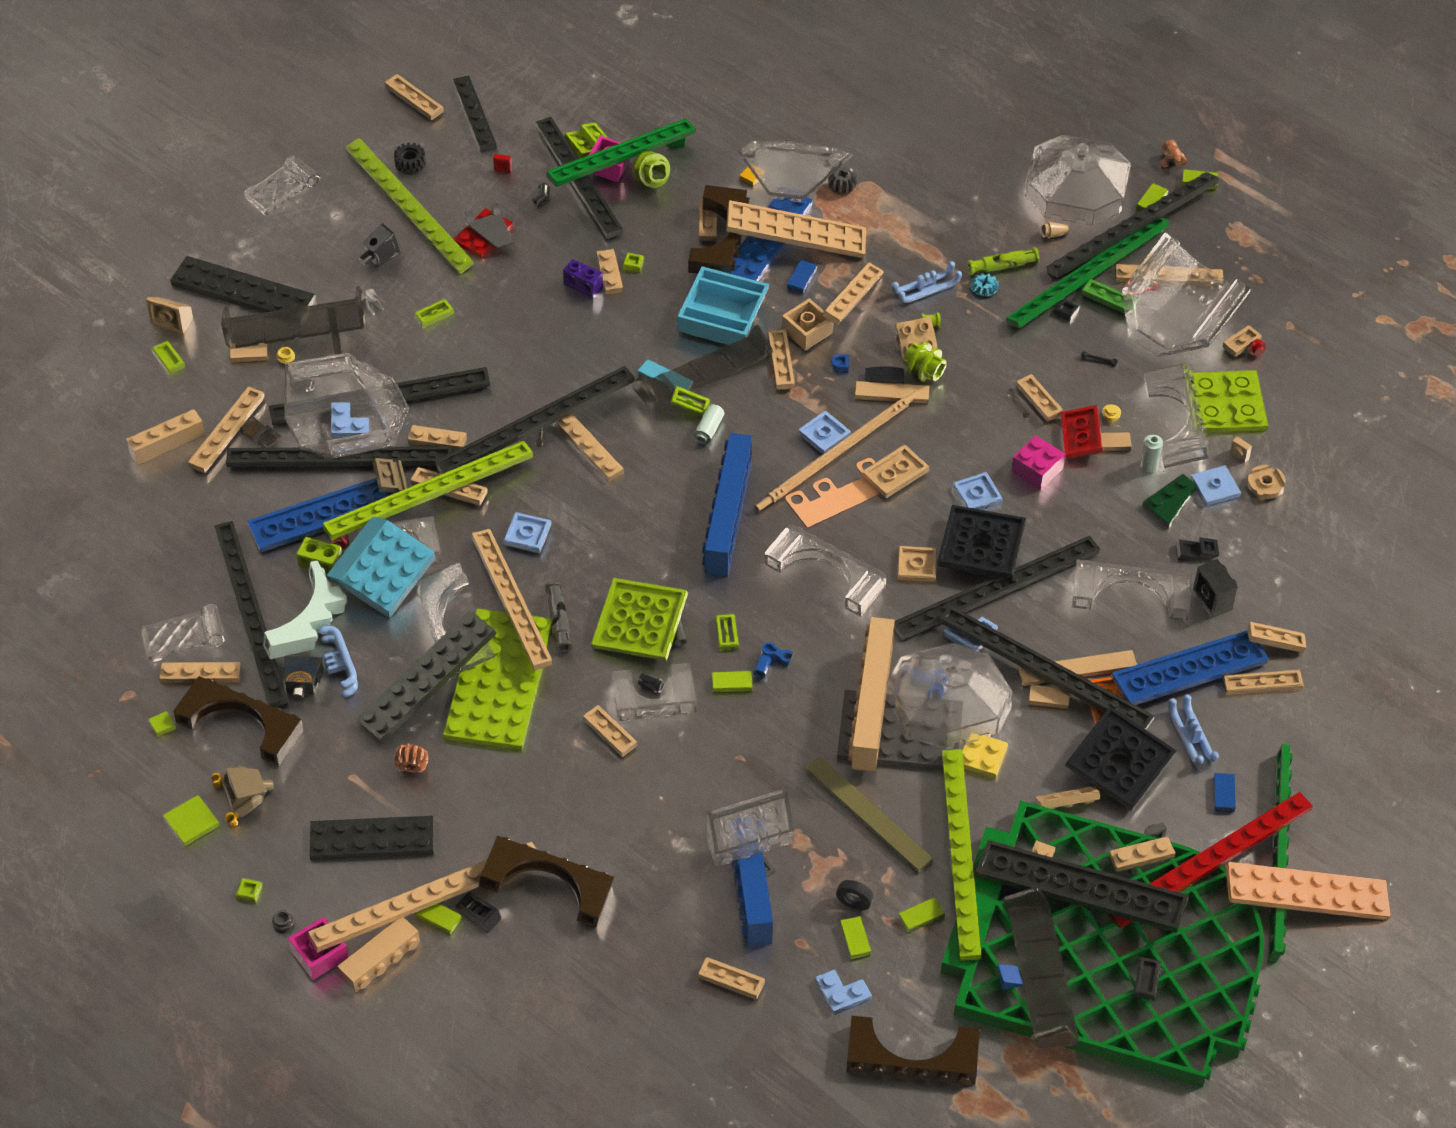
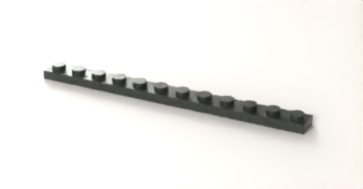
[1046,172,1219,278]
[435,366,635,474]
[269,367,490,425]
[226,446,452,467]
[214,521,288,707]
[894,535,1100,640]
[939,605,1154,730]

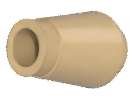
[1041,221,1069,239]

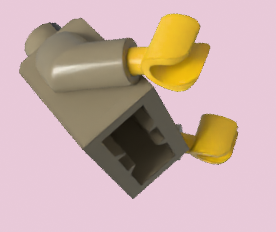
[211,765,274,828]

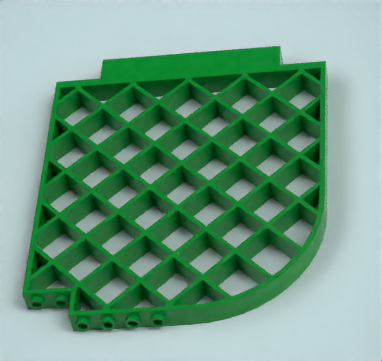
[940,800,1264,1087]

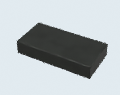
[1133,957,1161,1001]

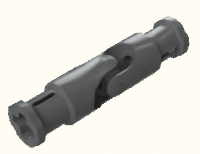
[545,581,572,653]

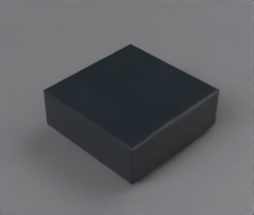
[1055,299,1079,321]

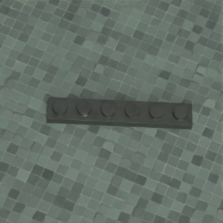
[453,75,497,152]

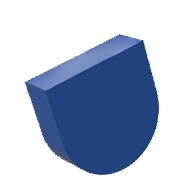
[831,354,849,373]

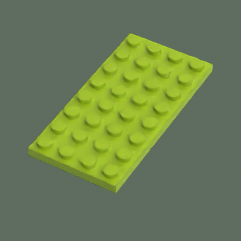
[443,608,553,750]

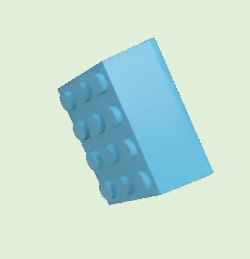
[677,267,769,345]
[326,516,435,619]

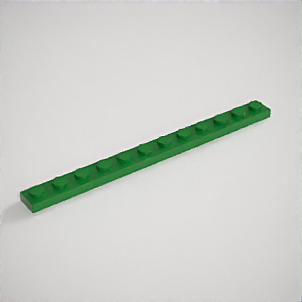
[1006,217,1170,328]
[1268,743,1293,963]

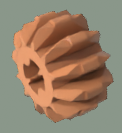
[394,743,428,774]

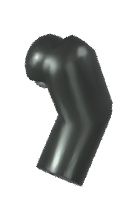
[532,183,550,206]

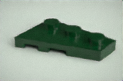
[1142,474,1196,529]

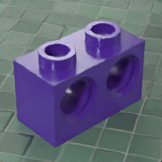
[563,259,603,298]

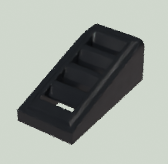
[455,892,501,932]

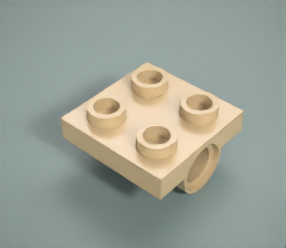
[895,317,938,359]

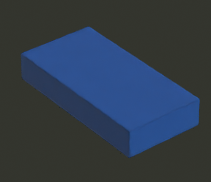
[787,260,817,293]
[1214,773,1236,812]

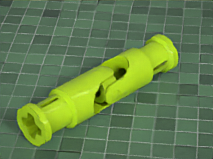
[967,247,1040,276]

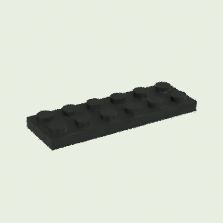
[309,815,434,860]

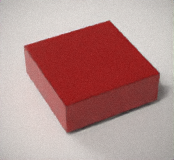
[493,154,512,173]

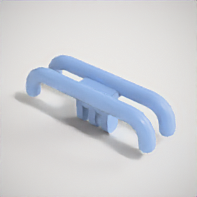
[891,261,962,303]
[319,626,358,698]
[1168,694,1219,766]

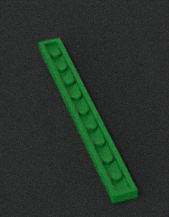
[546,118,696,187]

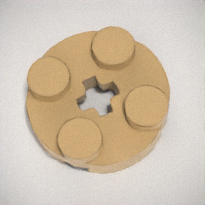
[1247,465,1286,500]

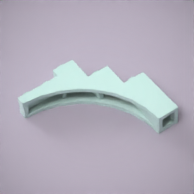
[263,561,347,659]

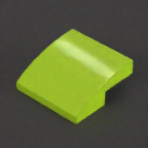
[564,123,608,158]

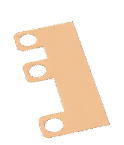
[786,458,881,527]

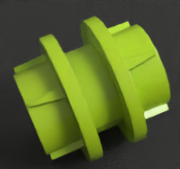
[633,151,670,188]
[903,342,947,382]

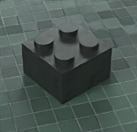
[1193,559,1238,618]

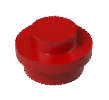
[1248,339,1267,356]

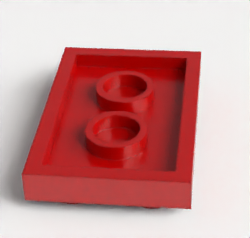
[453,208,514,259]
[1061,405,1103,459]

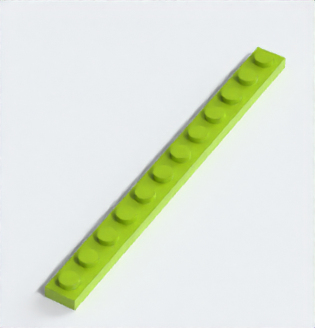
[345,137,474,274]
[323,441,533,540]
[942,749,981,961]

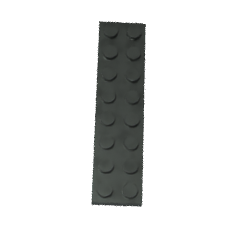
[170,256,316,324]
[356,611,497,743]

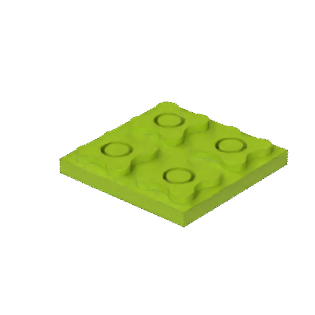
[1183,370,1268,433]
[591,578,688,661]

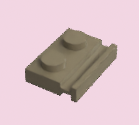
[373,458,407,493]

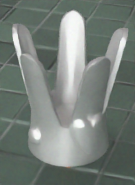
[362,289,385,315]

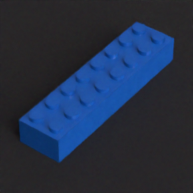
[702,433,753,576]

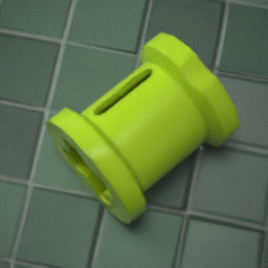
[920,312,941,328]

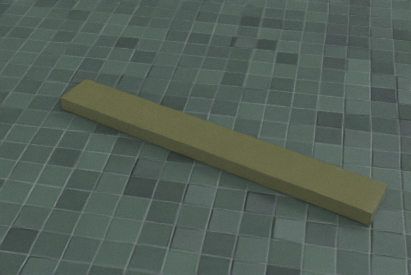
[806,756,933,873]

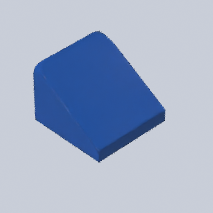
[997,964,1023,990]

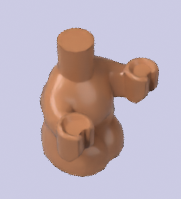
[1160,140,1187,168]

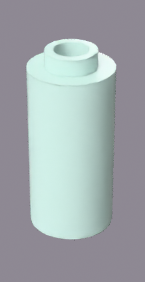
[694,404,724,444]
[1140,435,1163,473]

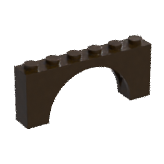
[688,185,750,274]
[173,676,303,766]
[478,835,614,927]
[846,1015,980,1085]

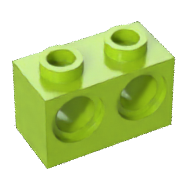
[297,537,342,574]

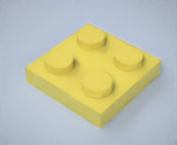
[962,731,1008,779]

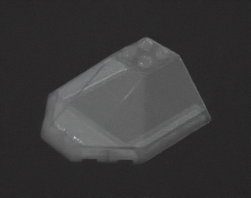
[738,140,853,202]
[1122,232,1252,357]
[285,353,409,458]

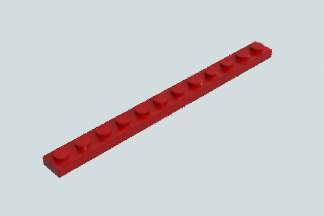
[1107,792,1313,929]

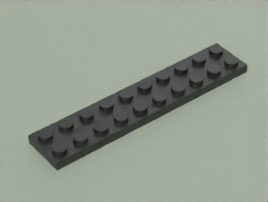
[975,840,1189,933]

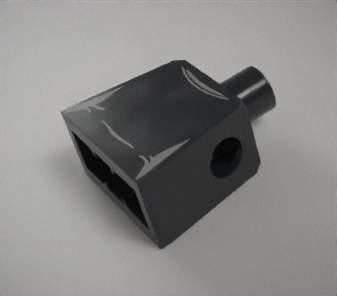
[359,223,401,266]

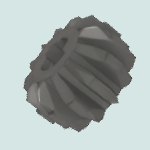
[828,166,857,194]

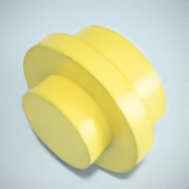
[276,347,295,364]
[1102,404,1121,422]

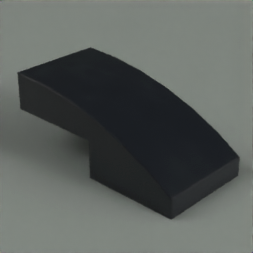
[865,366,905,384]
[1176,537,1219,560]

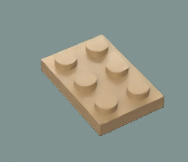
[862,445,929,498]

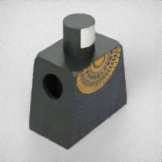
[284,655,324,701]

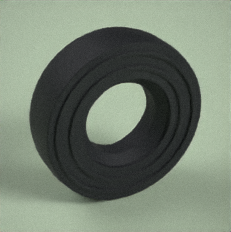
[836,880,874,911]

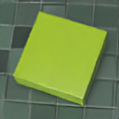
[623,253,644,272]
[149,711,176,737]
[235,878,262,903]

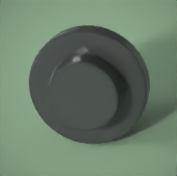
[272,910,293,931]

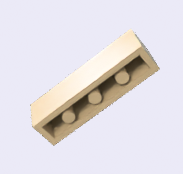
[126,409,205,465]
[337,917,420,993]

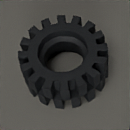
[394,142,426,174]

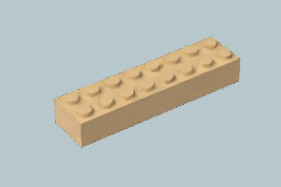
[848,617,895,772]

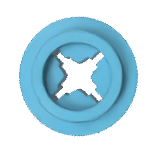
[970,273,999,296]

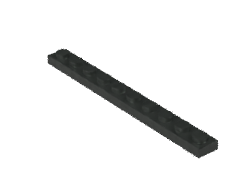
[536,117,623,239]

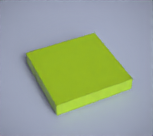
[163,795,220,846]

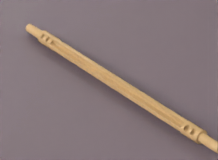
[754,390,920,512]

